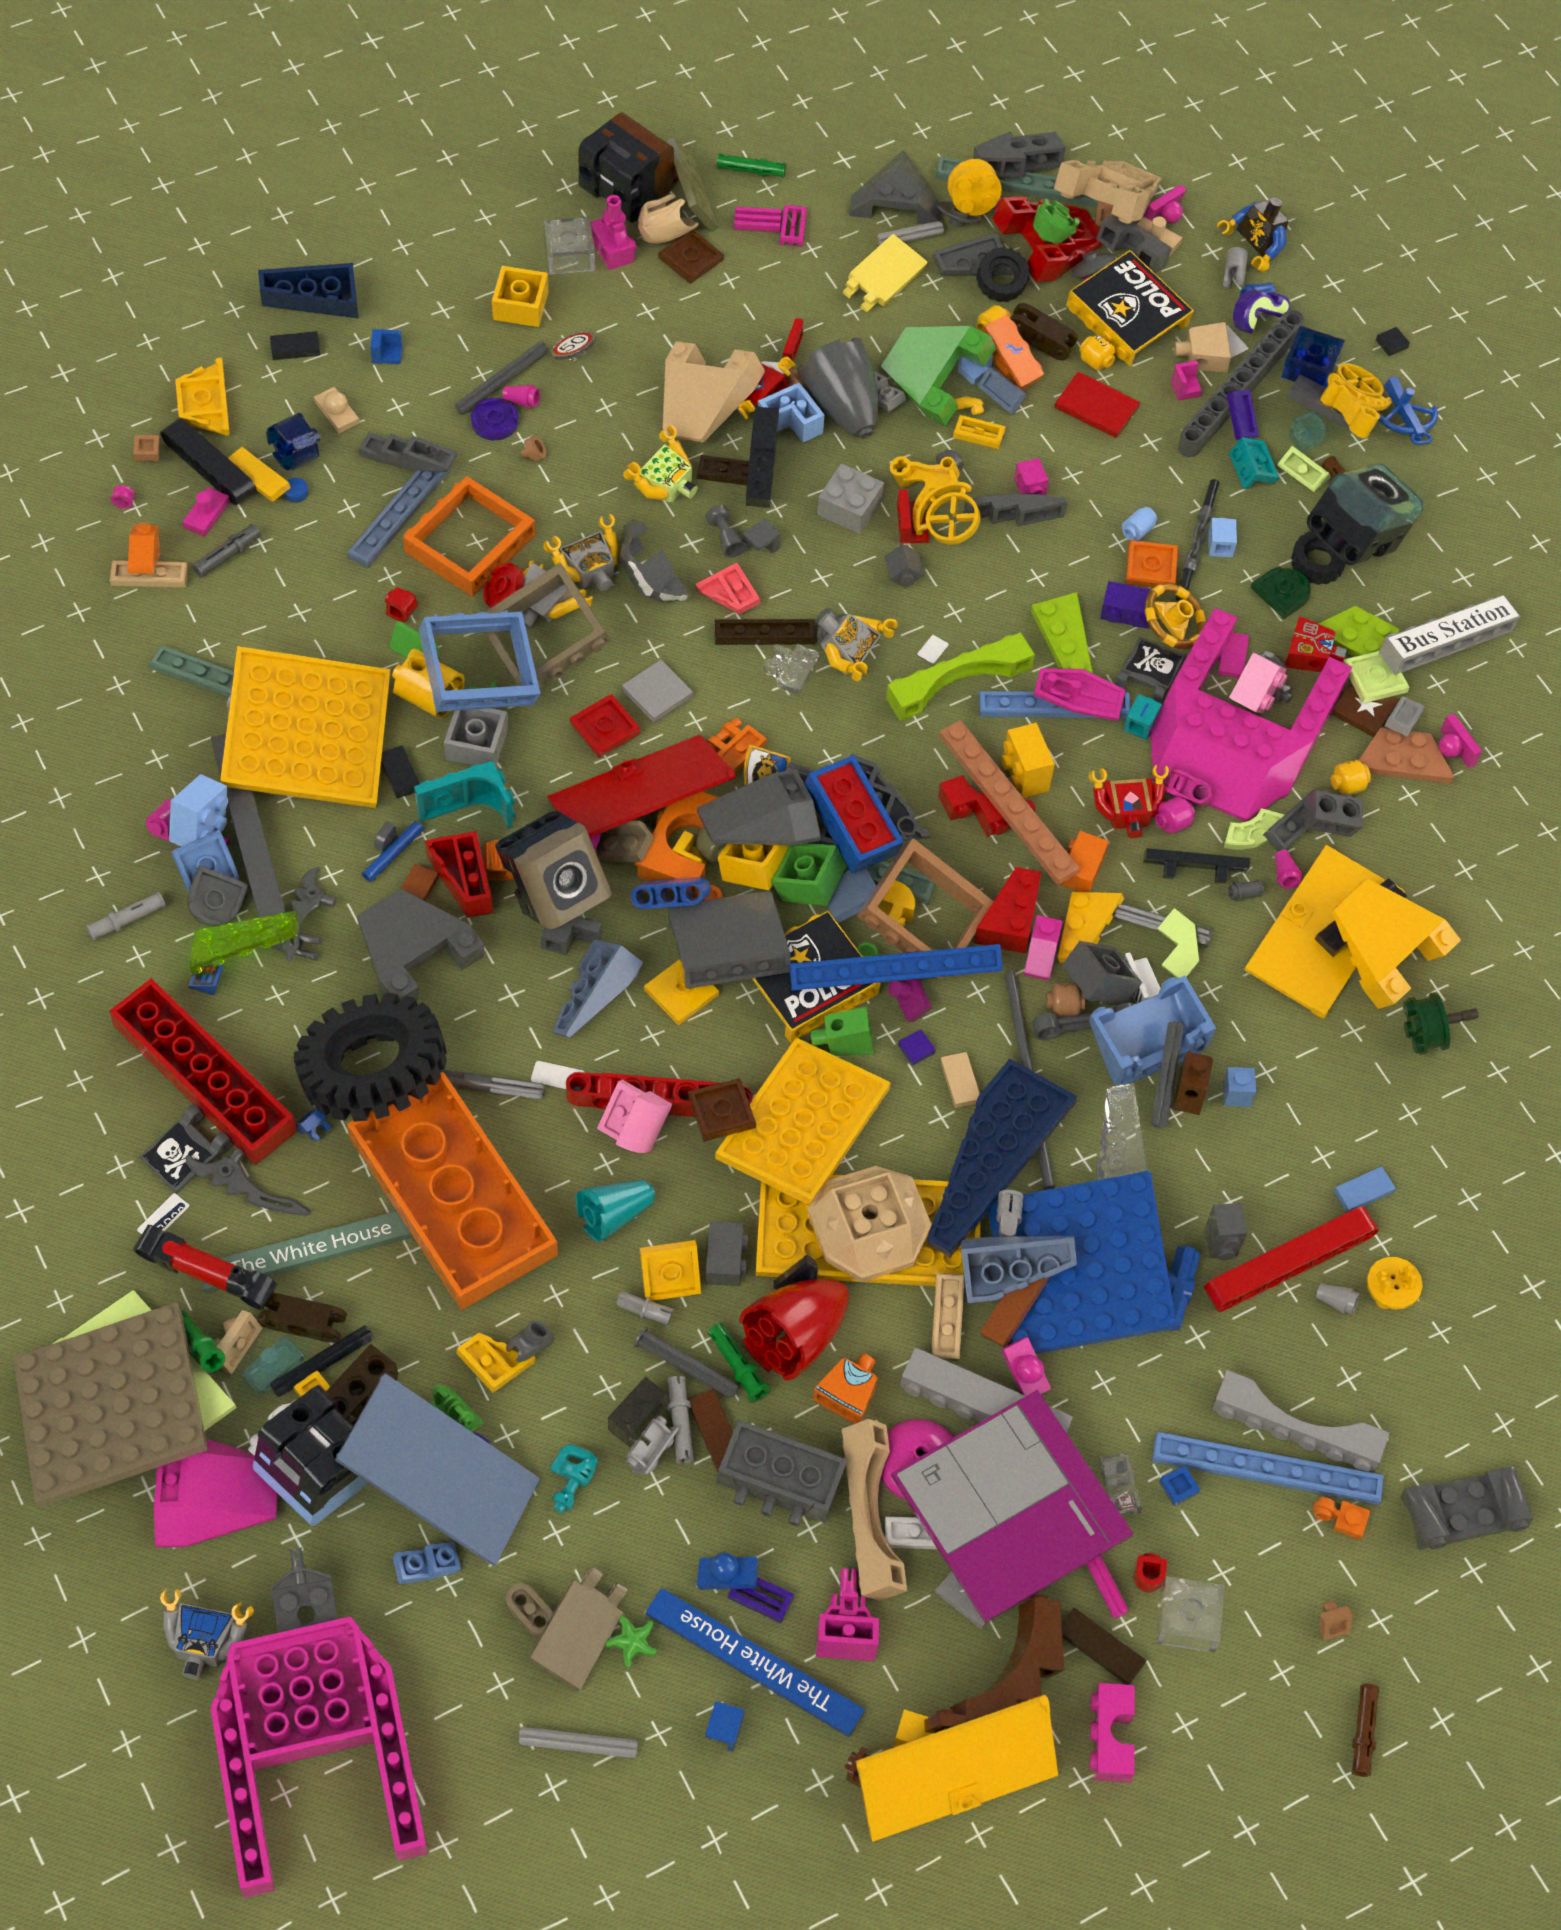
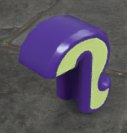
[1233,289,1290,334]

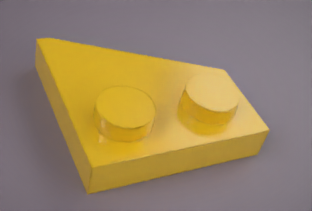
[456,1333,536,1393]

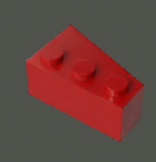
[425,831,493,918]
[974,867,1042,953]

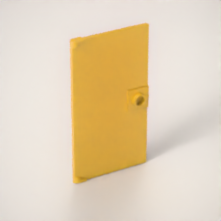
[1244,845,1405,1019]
[856,1694,1058,1842]

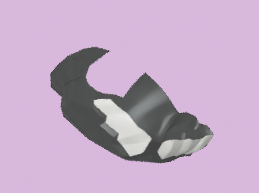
[619,519,688,603]

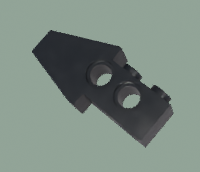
[746,406,779,508]

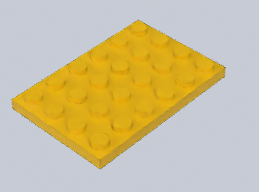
[715,1037,891,1205]

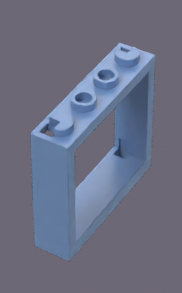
[418,610,540,712]

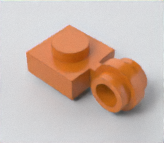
[1313,1497,1370,1540]

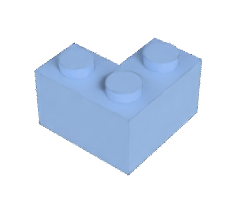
[758,382,824,443]

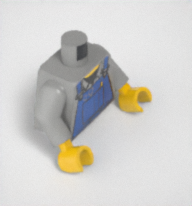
[160,1589,254,1680]

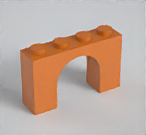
[635,792,719,896]

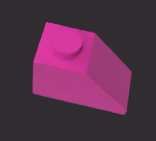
[1024,915,1062,981]

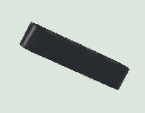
[160,418,256,506]

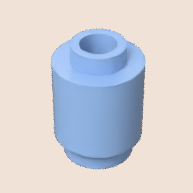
[1122,507,1157,541]

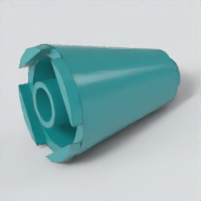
[575,1180,655,1242]

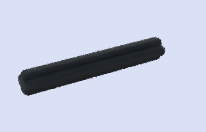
[270,1326,373,1397]

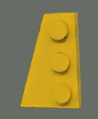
[1057,892,1124,964]

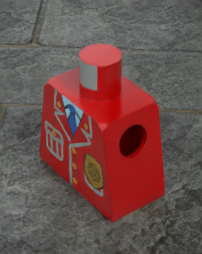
[1285,616,1347,672]

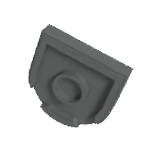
[187,865,249,927]

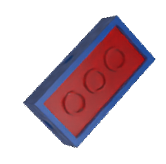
[804,755,904,874]

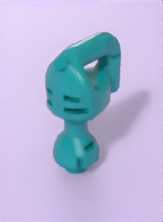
[550,1444,598,1514]

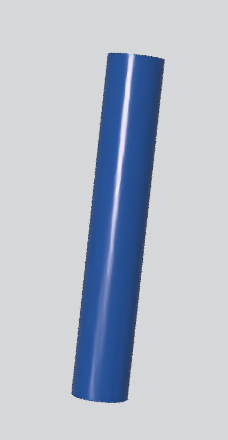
[362,821,424,882]

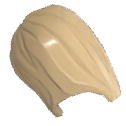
[638,194,699,244]

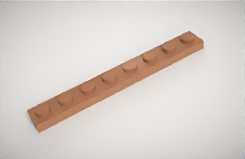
[939,720,1080,885]

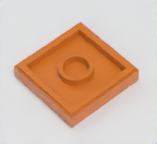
[1126,540,1178,587]

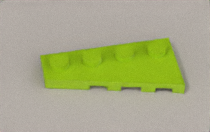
[1031,592,1093,674]

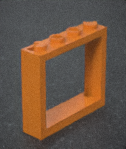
[403,476,536,597]

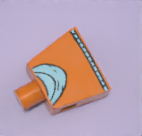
[813,1353,878,1424]

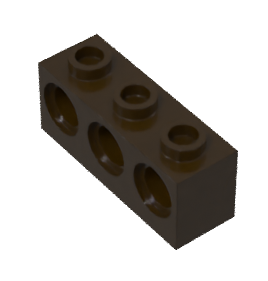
[326,1344,398,1425]

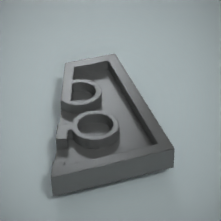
[932,233,1014,276]

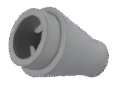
[1316,1283,1360,1315]

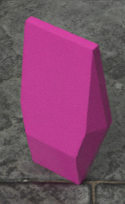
[1033,668,1125,721]

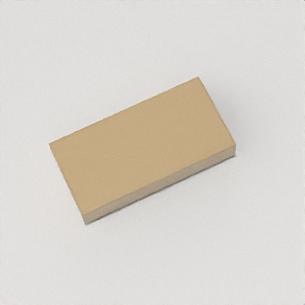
[940,1052,980,1108]

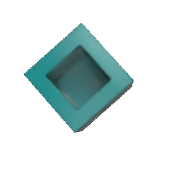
[1123,694,1162,740]

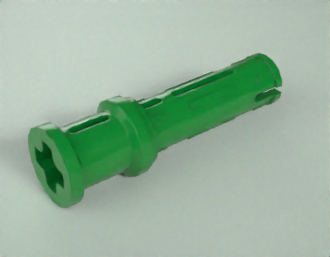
[182,1310,226,1372]
[707,1323,771,1403]

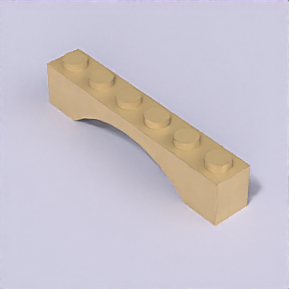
[842,1419,907,1601]

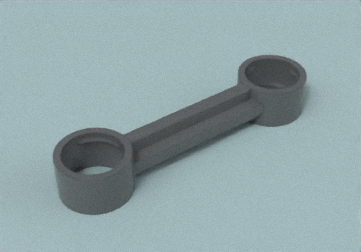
[1032,1003,1134,1040]

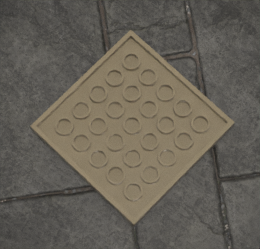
[13,1302,208,1508]

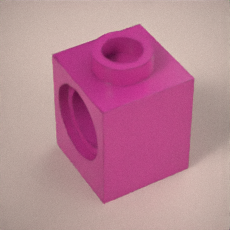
[1014,458,1049,495]

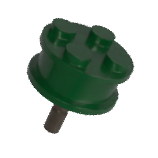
[1403,992,1478,1055]

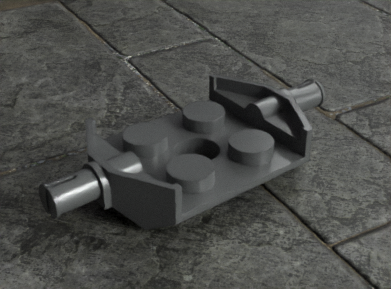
[270,1547,337,1633]

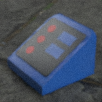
[188,963,223,995]

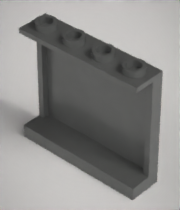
[668,890,791,989]

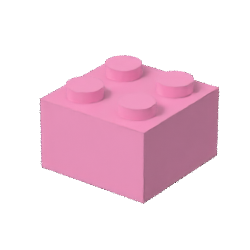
[1229,653,1287,714]

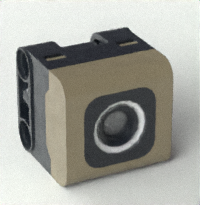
[495,811,612,929]

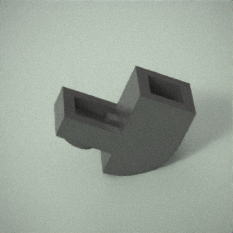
[541,915,602,956]

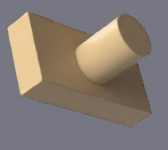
[1137,217,1182,257]

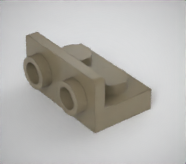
[597,820,654,862]

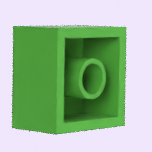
[771,843,847,906]

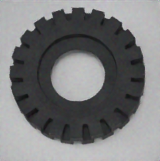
[294,993,447,1121]

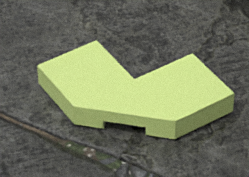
[1158,908,1199,978]

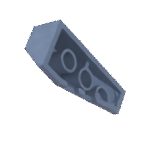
[552,940,643,1038]
[961,1236,1077,1303]

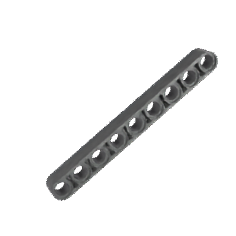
[1178,310,1304,457]
[210,734,286,930]

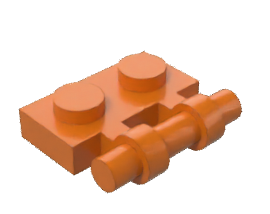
[706,717,767,774]

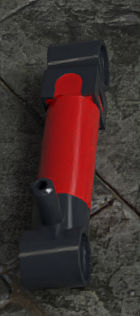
[133,1225,277,1310]

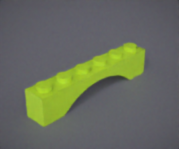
[886,632,1035,721]

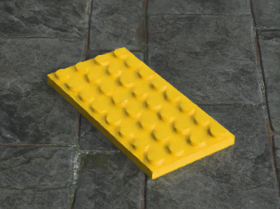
[756,1175,981,1288]

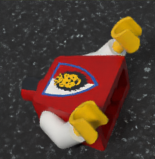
[736,357,796,419]

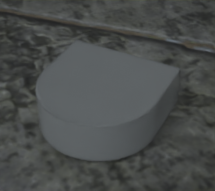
[374,821,398,852]

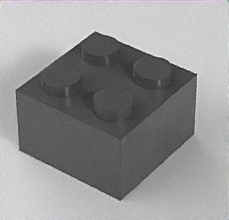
[1062,941,1142,1005]

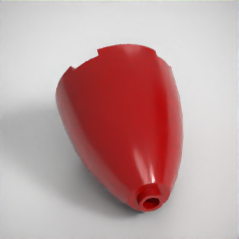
[739,1279,849,1381]

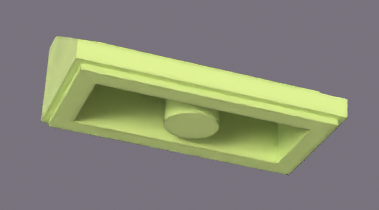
[1277,446,1331,493]

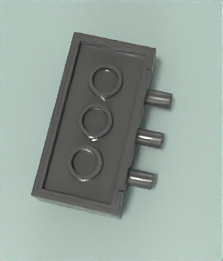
[716,1420,847,1526]

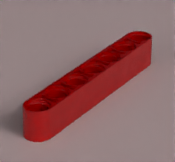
[1203,1206,1379,1312]

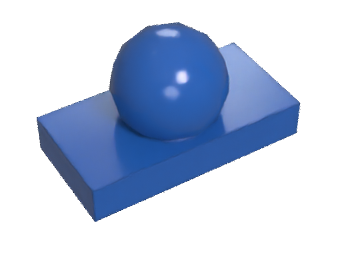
[697,1552,759,1590]

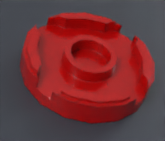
[483,562,525,608]

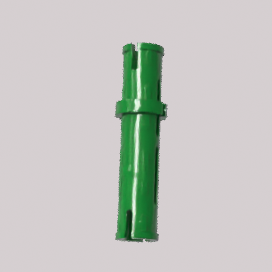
[717,153,786,178]

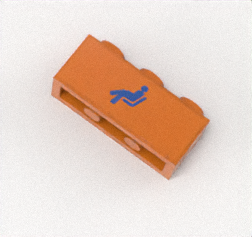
[981,314,1044,390]

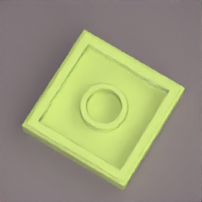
[1343,651,1410,704]

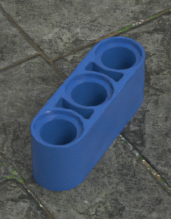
[631,877,711,909]

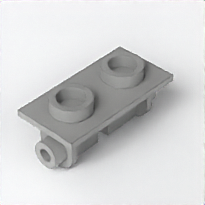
[626,1416,679,1475]

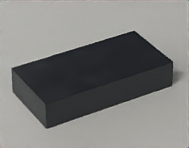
[270,331,320,360]
[381,745,419,799]

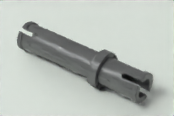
[192,524,261,577]

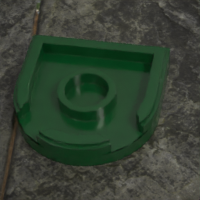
[1250,567,1310,619]

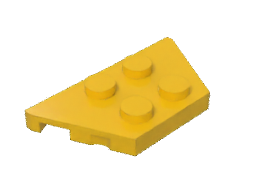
[175,357,230,436]

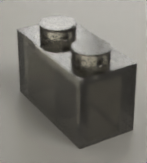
[608,1376,667,1447]

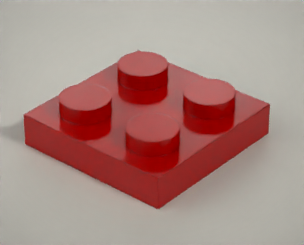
[570,694,641,758]

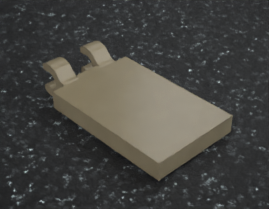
[527,1567,628,1691]

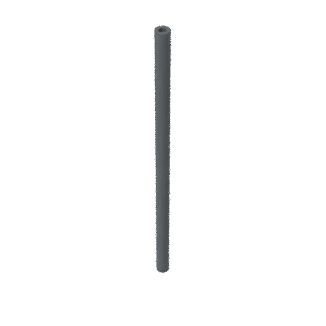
[1005,971,1055,1190]

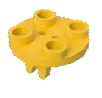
[1366,1257,1423,1309]

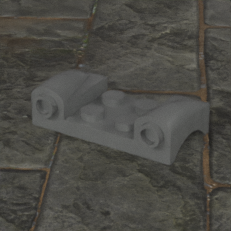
[1401,1466,1533,1550]

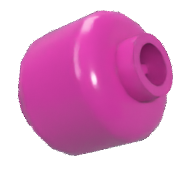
[1155,797,1195,834]

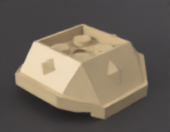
[807,1166,932,1282]

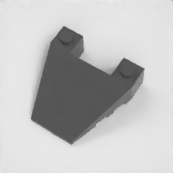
[357,888,485,1001]

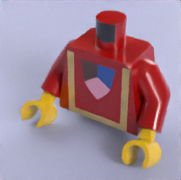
[1088,765,1169,838]

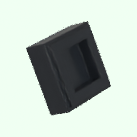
[1376,327,1410,356]

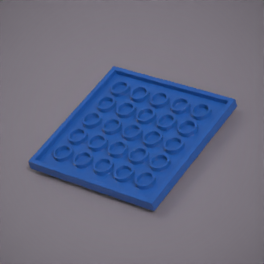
[988,1170,1178,1354]

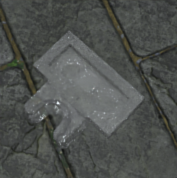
[764,644,820,696]

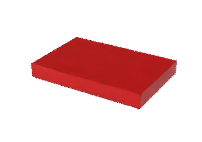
[1054,372,1140,438]

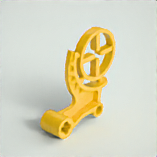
[1320,363,1392,438]
[890,456,980,545]

